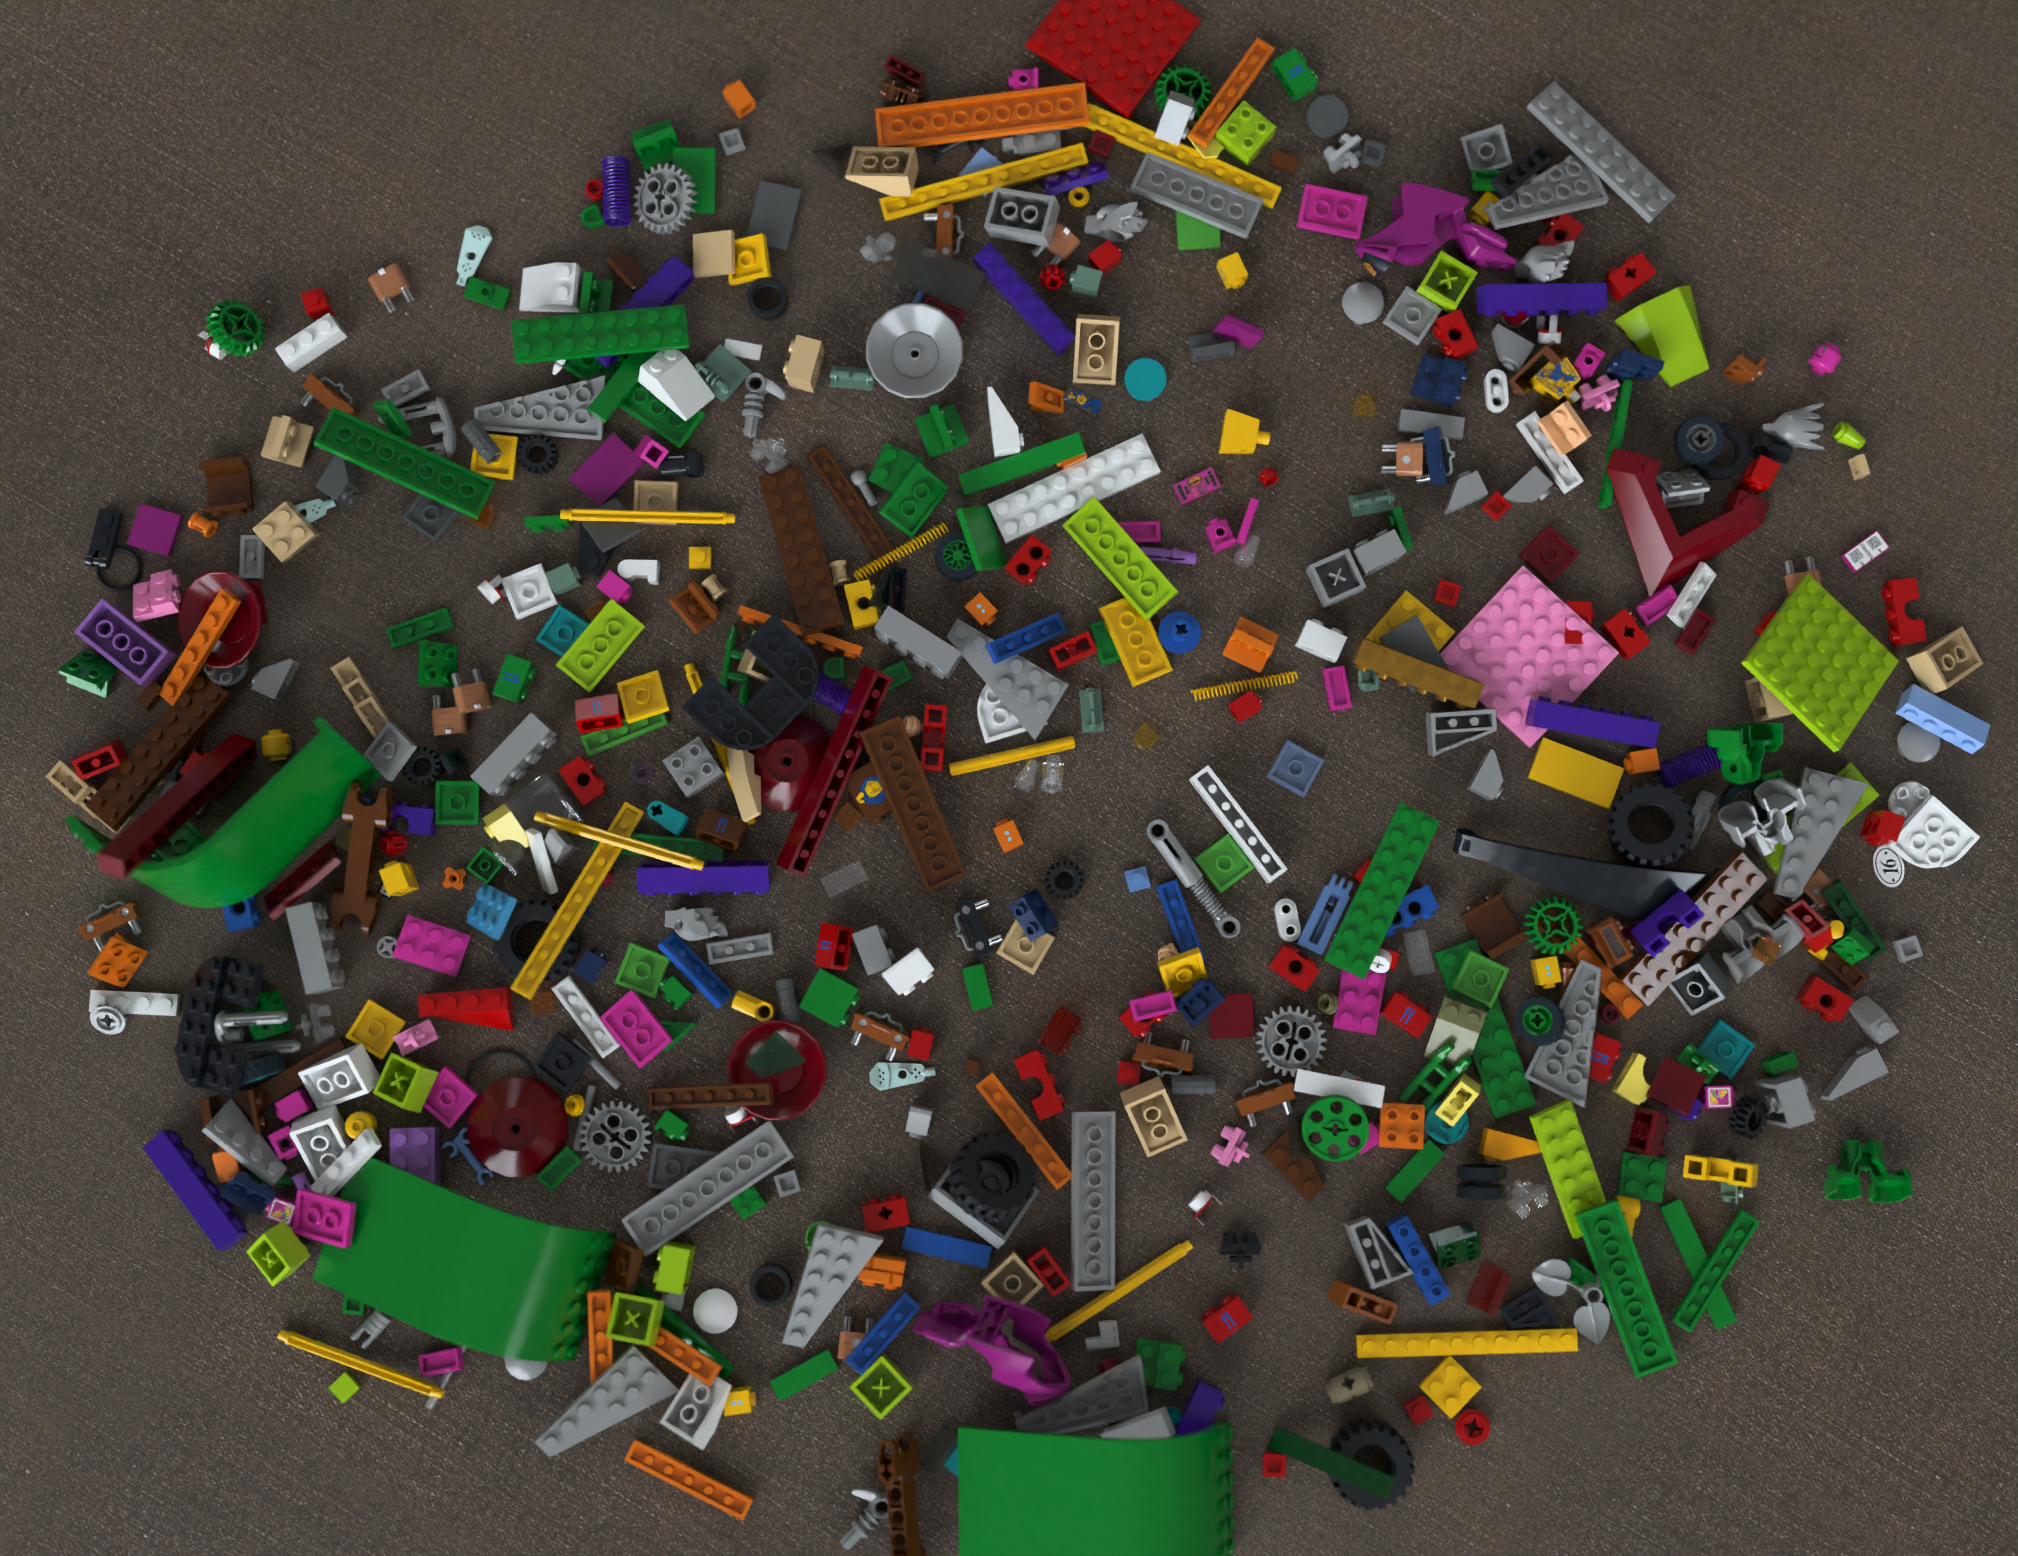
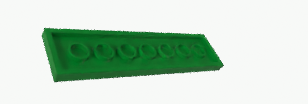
[511,304,690,364]
[553,356,706,450]
[314,407,496,520]
[1324,802,1440,979]
[1434,939,1536,1119]
[1574,1198,1678,1378]

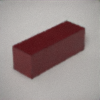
[884,55,925,89]

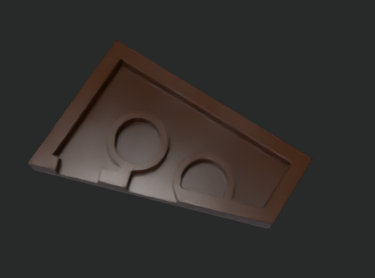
[1262,1124,1324,1202]

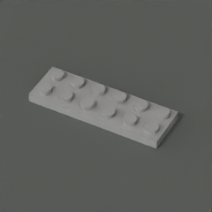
[1130,152,1264,239]

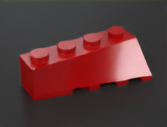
[418,987,514,1031]

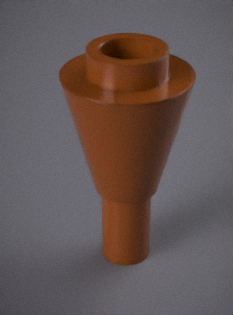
[1558,961,1577,1001]

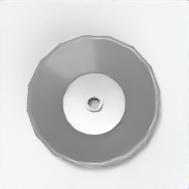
[866,303,963,398]

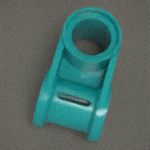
[647,801,690,837]

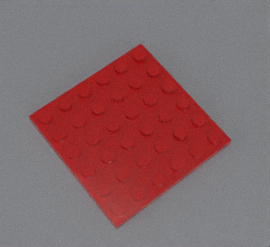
[1025,0,1202,118]

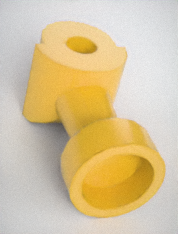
[1808,920,1844,960]

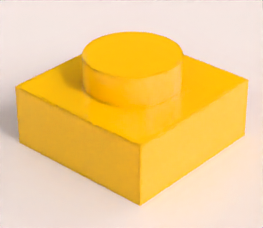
[689,547,712,570]

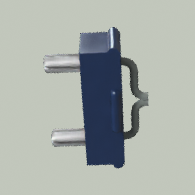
[1410,426,1455,486]

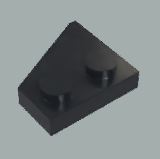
[579,522,616,578]
[869,566,906,612]
[1498,1285,1560,1328]

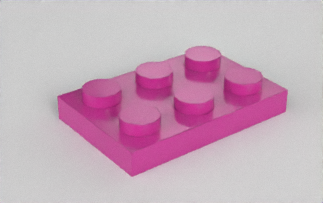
[1296,184,1368,240]
[392,914,471,977]
[1332,969,1386,1035]
[600,989,674,1069]
[292,1188,357,1248]

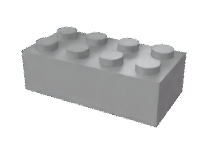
[874,606,962,680]
[470,712,559,797]
[286,902,346,994]

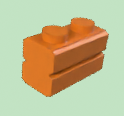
[858,1253,907,1290]

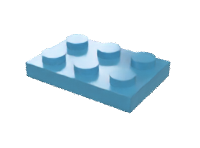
[466,882,517,940]

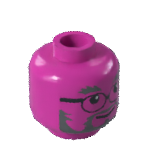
[1808,342,1842,376]

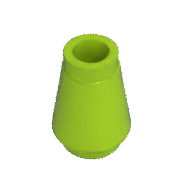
[1831,422,1866,450]

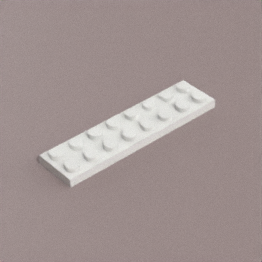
[988,434,1161,544]

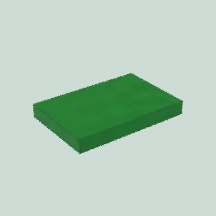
[672,147,716,214]
[878,461,950,539]
[956,506,1007,571]

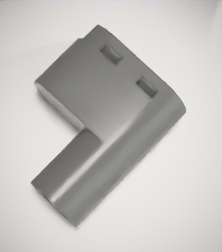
[1085,1319,1120,1351]

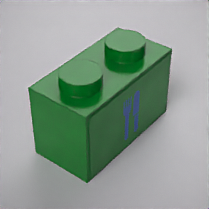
[1271,48,1318,103]
[492,653,537,705]

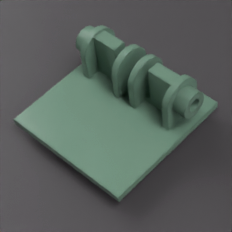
[695,344,752,403]

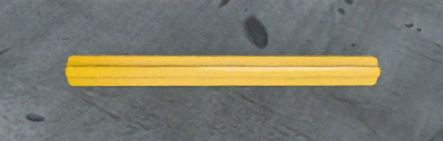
[949,736,1075,776]

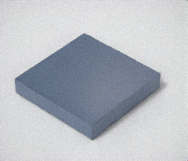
[1266,739,1325,798]

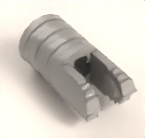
[350,1309,392,1350]

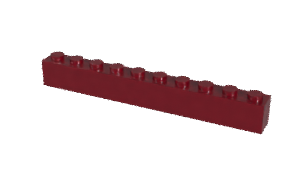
[776,666,893,878]
[97,733,257,879]

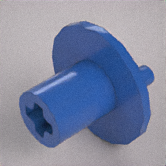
[1158,611,1201,654]

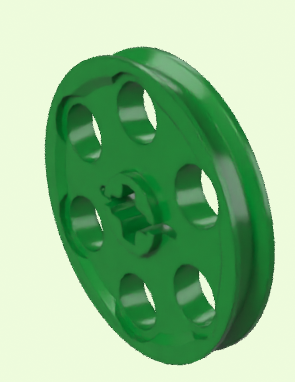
[1302,1095,1369,1161]

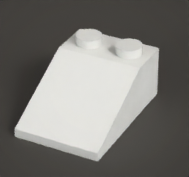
[519,262,585,312]
[638,349,715,421]
[987,387,1024,460]
[882,948,935,996]
[298,1043,380,1111]
[289,1105,351,1181]
[659,1374,732,1450]

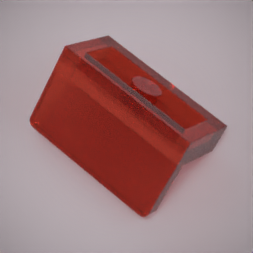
[1466,1263,1511,1317]

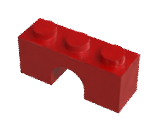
[1881,577,1927,647]
[921,704,948,773]
[1013,1049,1066,1121]

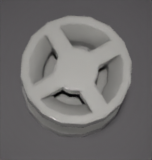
[377,936,398,958]

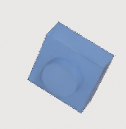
[1124,866,1151,893]

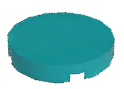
[1124,358,1167,401]
[1424,1100,1469,1144]

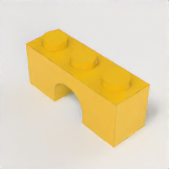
[1683,1154,1759,1188]

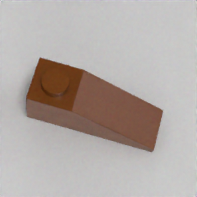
[1326,1278,1398,1325]

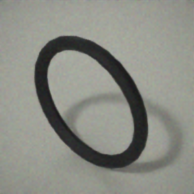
[96,547,142,592]

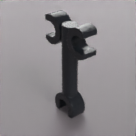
[926,139,983,164]

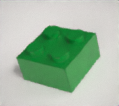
[466,846,507,885]
[1831,928,1874,965]
[1760,1051,1799,1076]
[730,1184,768,1221]

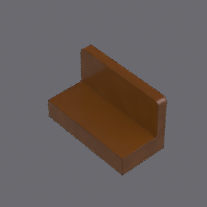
[605,250,648,293]

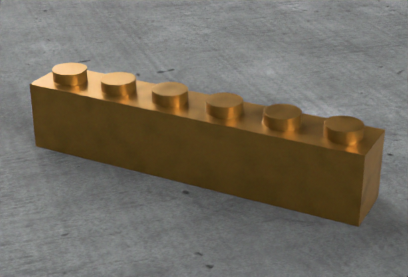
[1351,636,1485,710]

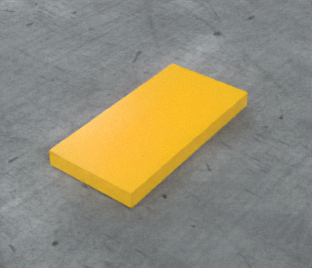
[1098,597,1173,687]
[1527,737,1624,809]

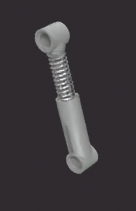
[1146,819,1240,938]

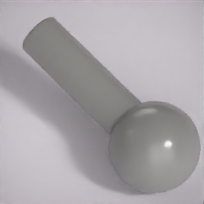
[850,470,877,506]

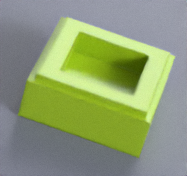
[329,1371,361,1404]

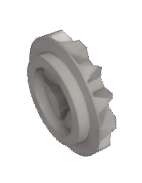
[90,1003,127,1034]

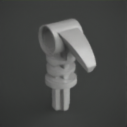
[742,373,786,437]
[840,1487,888,1550]

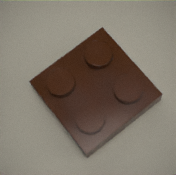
[605,1239,644,1294]

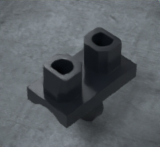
[1219,1232,1261,1269]

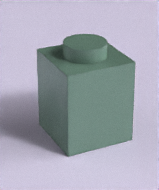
[1069,265,1103,297]
[545,563,582,596]

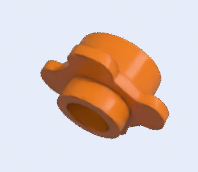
[443,867,466,890]

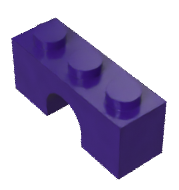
[375,800,436,836]
[1630,889,1705,957]

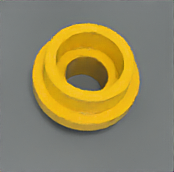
[1068,186,1089,207]
[565,1094,585,1117]

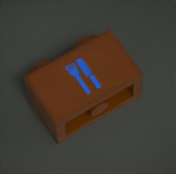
[696,808,747,853]

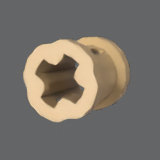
[828,560,851,586]
[700,574,728,602]

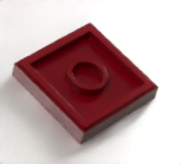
[1518,524,1580,585]
[1209,993,1254,1039]
[1646,1057,1707,1116]

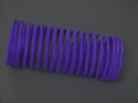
[602,156,631,227]
[813,671,853,715]
[1657,743,1722,788]

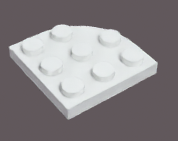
[977,684,1047,744]
[1888,795,1980,869]

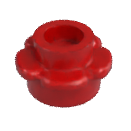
[585,179,606,200]
[1259,467,1279,487]

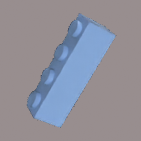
[1896,684,1991,754]

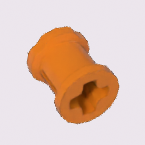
[188,511,218,538]

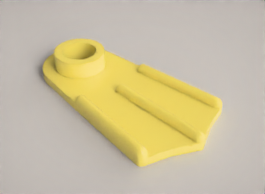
[1186,120,1224,159]

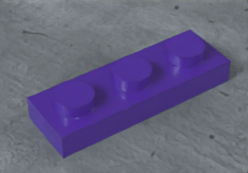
[1042,162,1108,196]

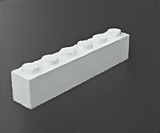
[1189,765,1288,883]

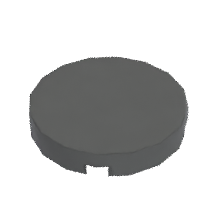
[1306,95,1349,138]

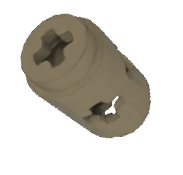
[1324,1366,1374,1404]

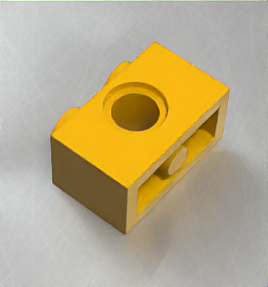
[844,579,882,630]
[379,860,420,896]

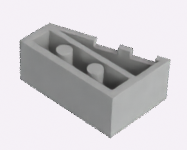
[1426,708,1497,757]
[1344,1216,1413,1289]

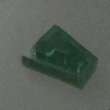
[745,1031,807,1078]

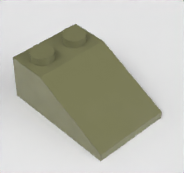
[1424,995,1488,1072]

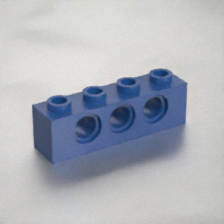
[1384,885,1439,938]
[223,894,261,932]
[1384,1213,1451,1306]

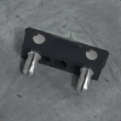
[954,898,1002,959]

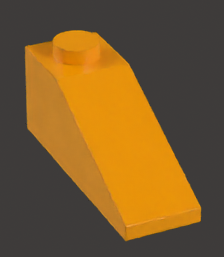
[1478,1127,1541,1163]

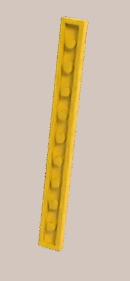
[1084,103,1282,209]
[879,143,1088,221]
[511,802,644,1000]
[1355,1327,1578,1358]

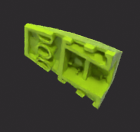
[1614,285,1709,387]

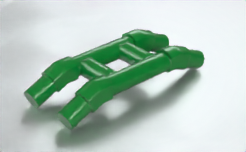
[719,626,757,706]
[1398,1042,1472,1113]

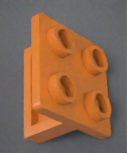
[1222,617,1279,673]
[88,932,148,988]
[1379,1102,1425,1149]

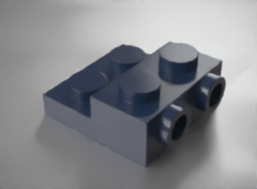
[1605,349,1665,383]
[1410,353,1468,407]

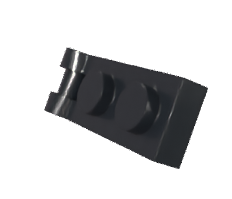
[85,508,124,569]

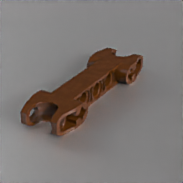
[330,781,393,935]
[877,1432,927,1556]

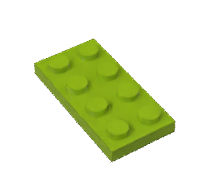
[555,599,645,693]

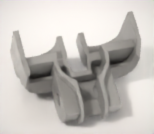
[1718,778,1806,857]
[1722,905,1806,983]

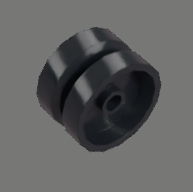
[1456,1164,1506,1200]

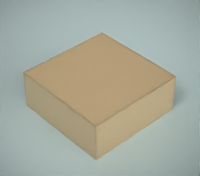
[1848,454,1871,481]

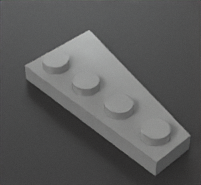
[202,1098,287,1187]

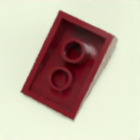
[1626,1107,1669,1158]

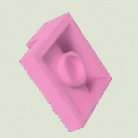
[133,569,181,622]

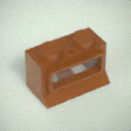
[1585,917,1634,969]

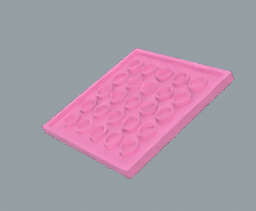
[1440,565,1619,748]

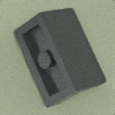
[1187,333,1235,362]

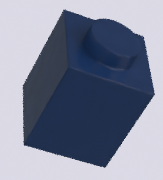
[573,948,609,983]

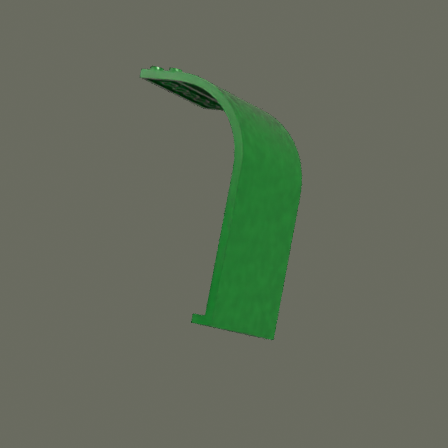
[65,716,382,908]
[312,1154,616,1362]
[958,1419,1235,1556]

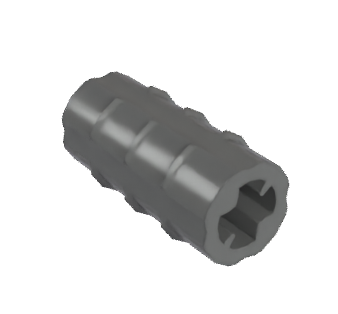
[461,418,503,464]
[775,978,801,1023]
[1170,1074,1216,1095]

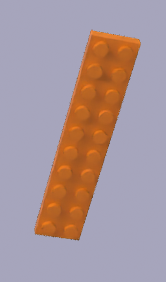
[875,82,1090,148]

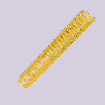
[854,522,949,582]
[1191,670,1298,701]

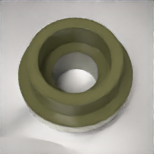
[1318,993,1338,1015]

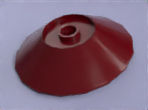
[178,570,262,669]
[748,715,832,812]
[727,1020,827,1120]
[467,1077,568,1177]

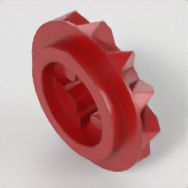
[1455,1409,1490,1445]

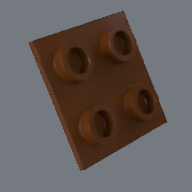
[878,77,926,105]

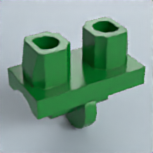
[1675,1043,1721,1085]

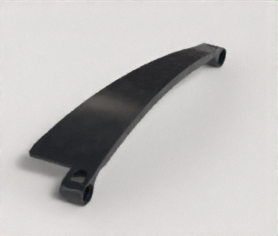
[1452,828,1720,920]

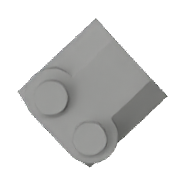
[1460,124,1513,171]

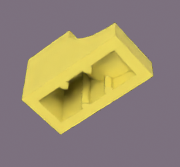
[482,804,530,848]
[1611,1053,1650,1105]
[1435,1073,1481,1127]

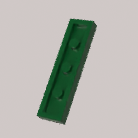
[1820,879,1887,962]

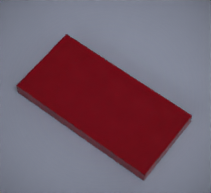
[264,841,341,920]

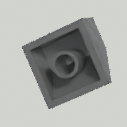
[315,455,361,509]
[1668,952,1734,1016]

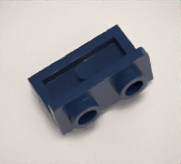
[1009,889,1059,942]
[1175,978,1227,1027]
[220,1172,277,1216]

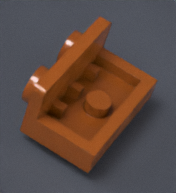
[1721,354,1767,386]
[669,581,720,635]

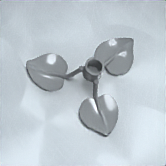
[1532,1259,1610,1344]

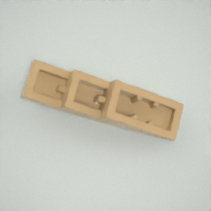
[330,656,391,739]
[727,748,761,822]
[46,760,132,834]

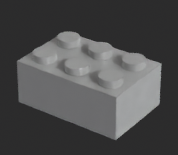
[984,187,1060,247]
[1754,1075,1815,1128]

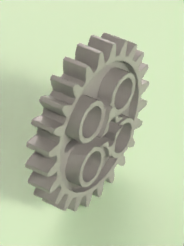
[633,163,697,235]
[1255,1006,1327,1077]
[579,1100,652,1173]

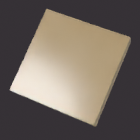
[693,230,735,278]
[633,480,679,525]
[996,919,1055,975]

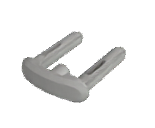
[378,397,457,457]
[215,1011,301,1055]

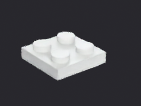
[502,563,558,620]

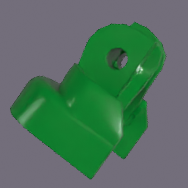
[1707,723,1783,785]
[1823,1139,1913,1203]

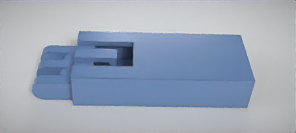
[1296,873,1354,955]

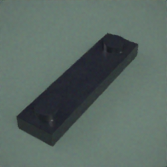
[1490,143,1553,198]

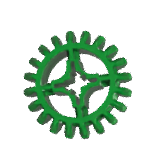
[1155,64,1212,121]
[205,299,266,357]
[1523,896,1584,955]

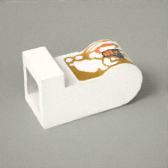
[617,559,660,585]

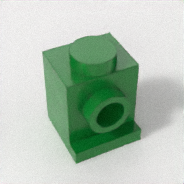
[659,976,694,1010]
[654,1109,691,1141]

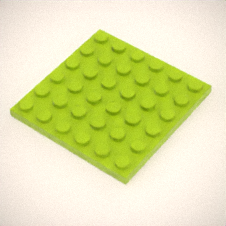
[1741,573,1899,752]

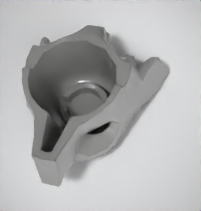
[1084,202,1148,242]
[1514,240,1575,284]
[1758,403,1824,450]
[664,907,729,941]

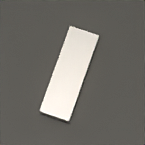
[1667,562,1717,628]
[525,828,558,894]

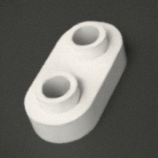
[1484,369,1509,413]
[1274,898,1301,942]

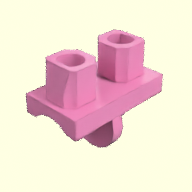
[1578,375,1620,412]
[393,1018,439,1056]
[1211,1125,1250,1167]

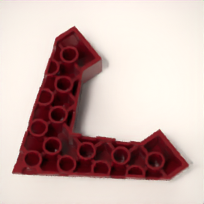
[1606,448,1769,597]

